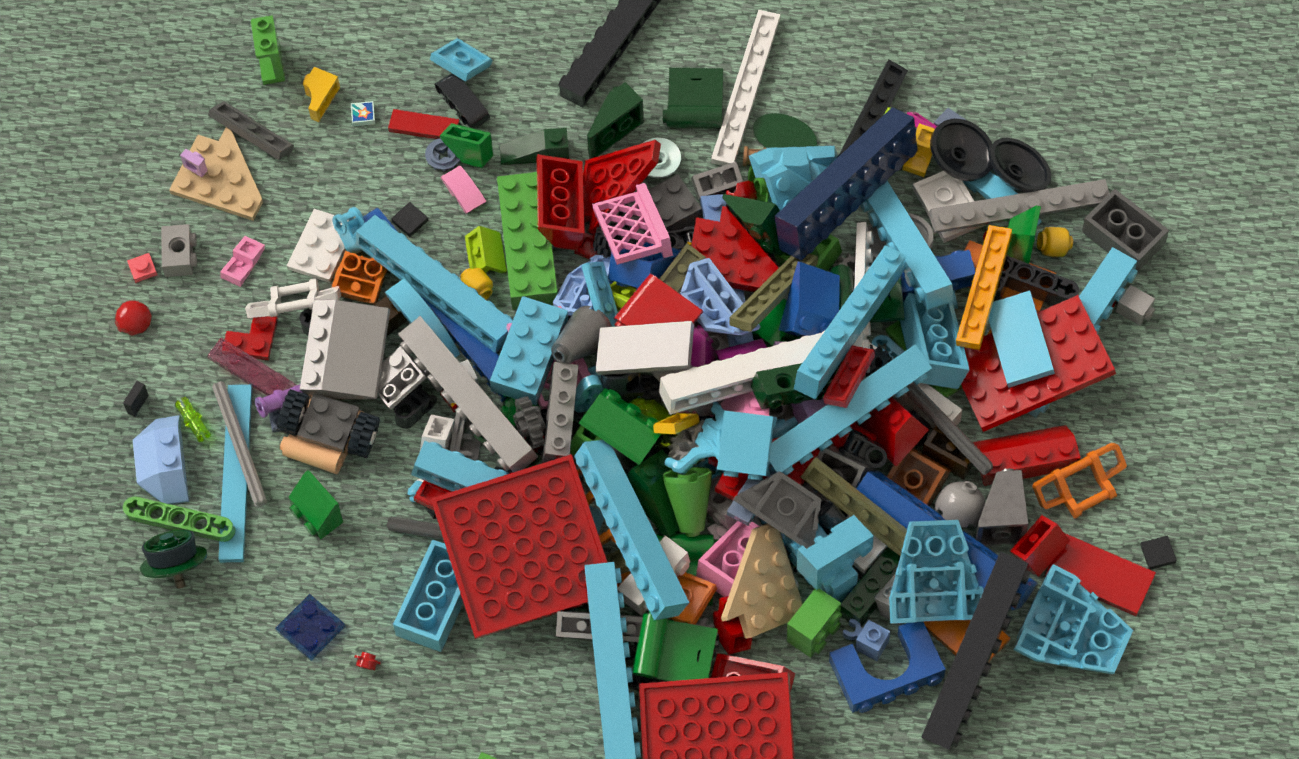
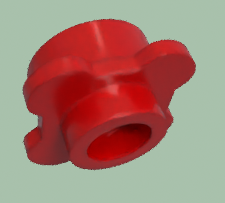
[354,652,381,671]

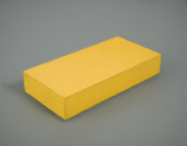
[653,413,699,434]

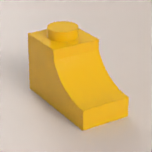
[303,67,340,122]

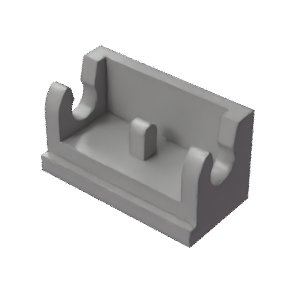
[449,412,481,461]

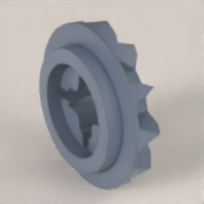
[425,138,460,172]

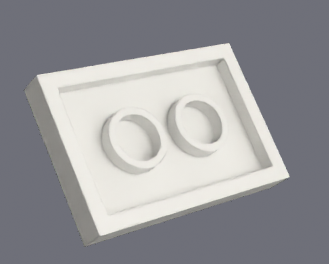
[912,171,985,243]
[287,209,349,283]

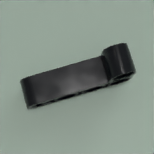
[993,255,1079,306]

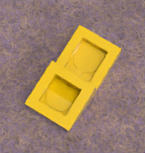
[902,123,935,177]

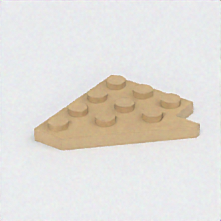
[169,127,263,221]
[721,523,802,638]

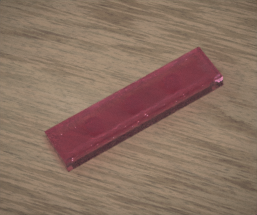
[207,338,297,396]

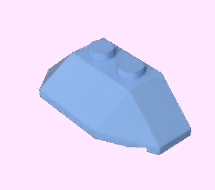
[553,255,615,316]
[680,258,760,336]
[133,415,189,505]

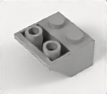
[378,346,427,409]

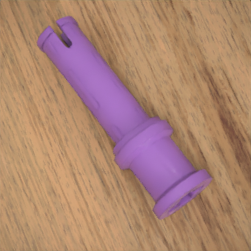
[255,384,303,418]

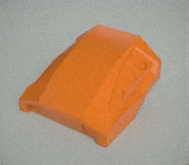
[331,251,387,304]

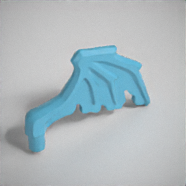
[665,401,724,474]

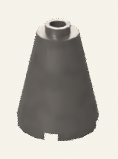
[551,306,612,364]

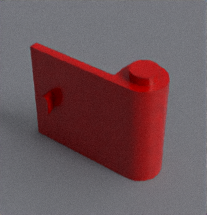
[614,274,703,327]

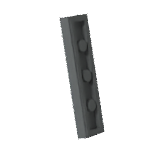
[208,101,294,160]

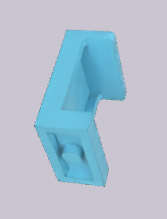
[717,410,777,480]

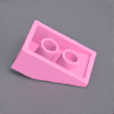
[696,521,758,597]

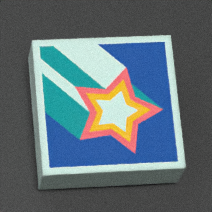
[351,101,375,127]

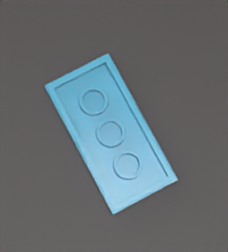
[988,291,1055,388]

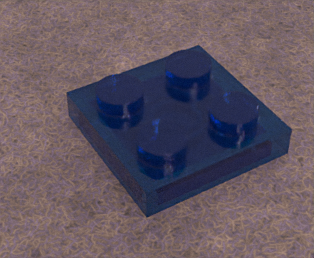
[275,594,346,661]

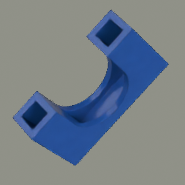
[829,621,946,713]

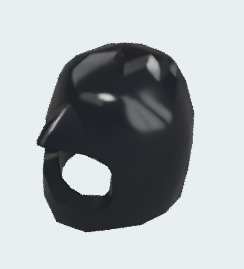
[601,372,646,403]

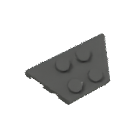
[732,471,821,549]

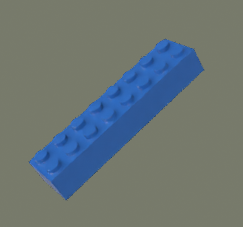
[856,471,1038,610]

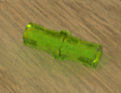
[175,397,211,442]

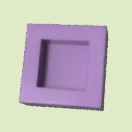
[180,149,207,177]

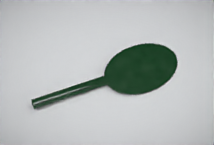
[753,113,838,155]

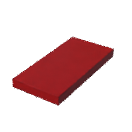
[1045,533,1156,616]

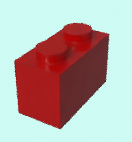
[1010,515,1070,577]

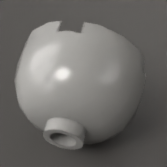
[935,481,985,527]

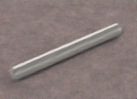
[212,381,267,507]

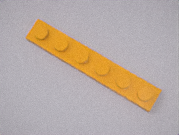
[956,225,1012,350]

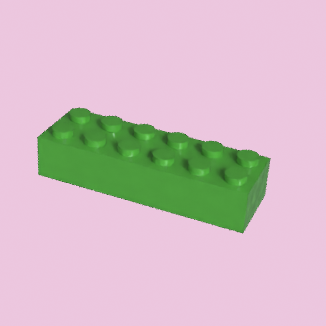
[497,172,558,310]

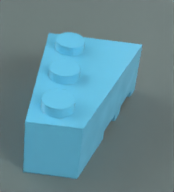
[797,515,874,590]

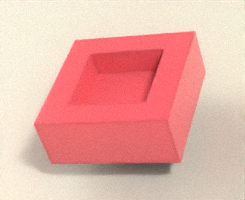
[127,253,157,283]

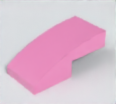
[441,166,486,214]
[220,236,265,287]

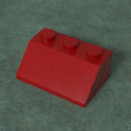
[860,397,928,467]

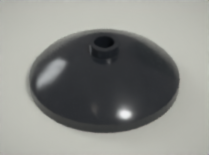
[930,118,992,181]
[988,138,1051,193]

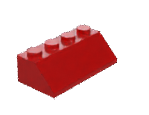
[537,154,584,250]
[972,425,1081,486]

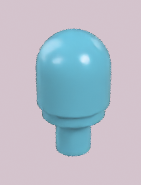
[772,417,798,439]

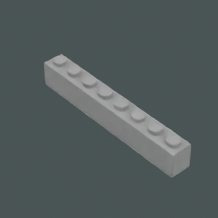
[398,316,538,472]

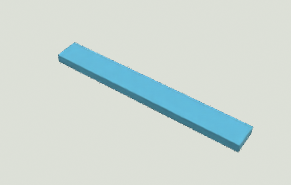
[218,384,252,563]

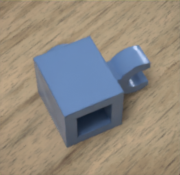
[843,619,890,661]

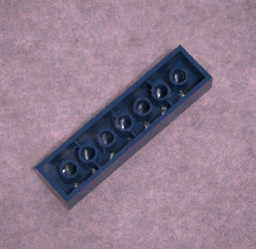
[775,107,918,260]

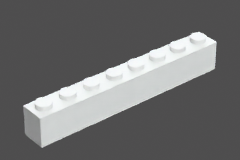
[659,331,825,414]

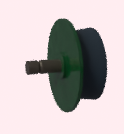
[140,530,208,589]

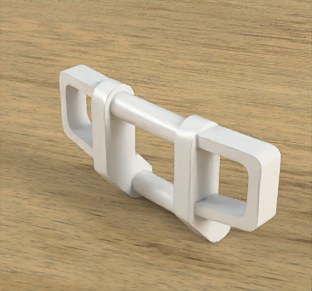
[245,278,341,318]

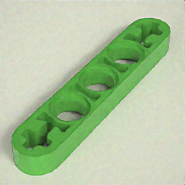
[123,497,236,542]

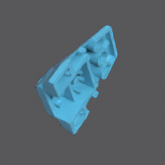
[749,146,838,211]
[889,520,984,623]
[1013,564,1133,674]

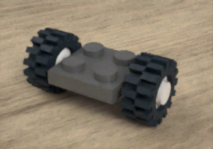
[277,389,380,458]

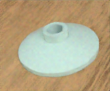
[643,138,681,179]

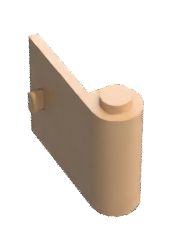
[280,398,363,474]

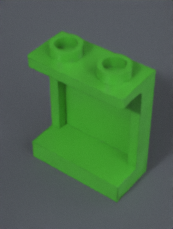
[251,15,285,85]

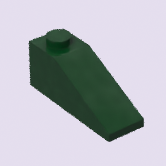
[500,128,569,165]

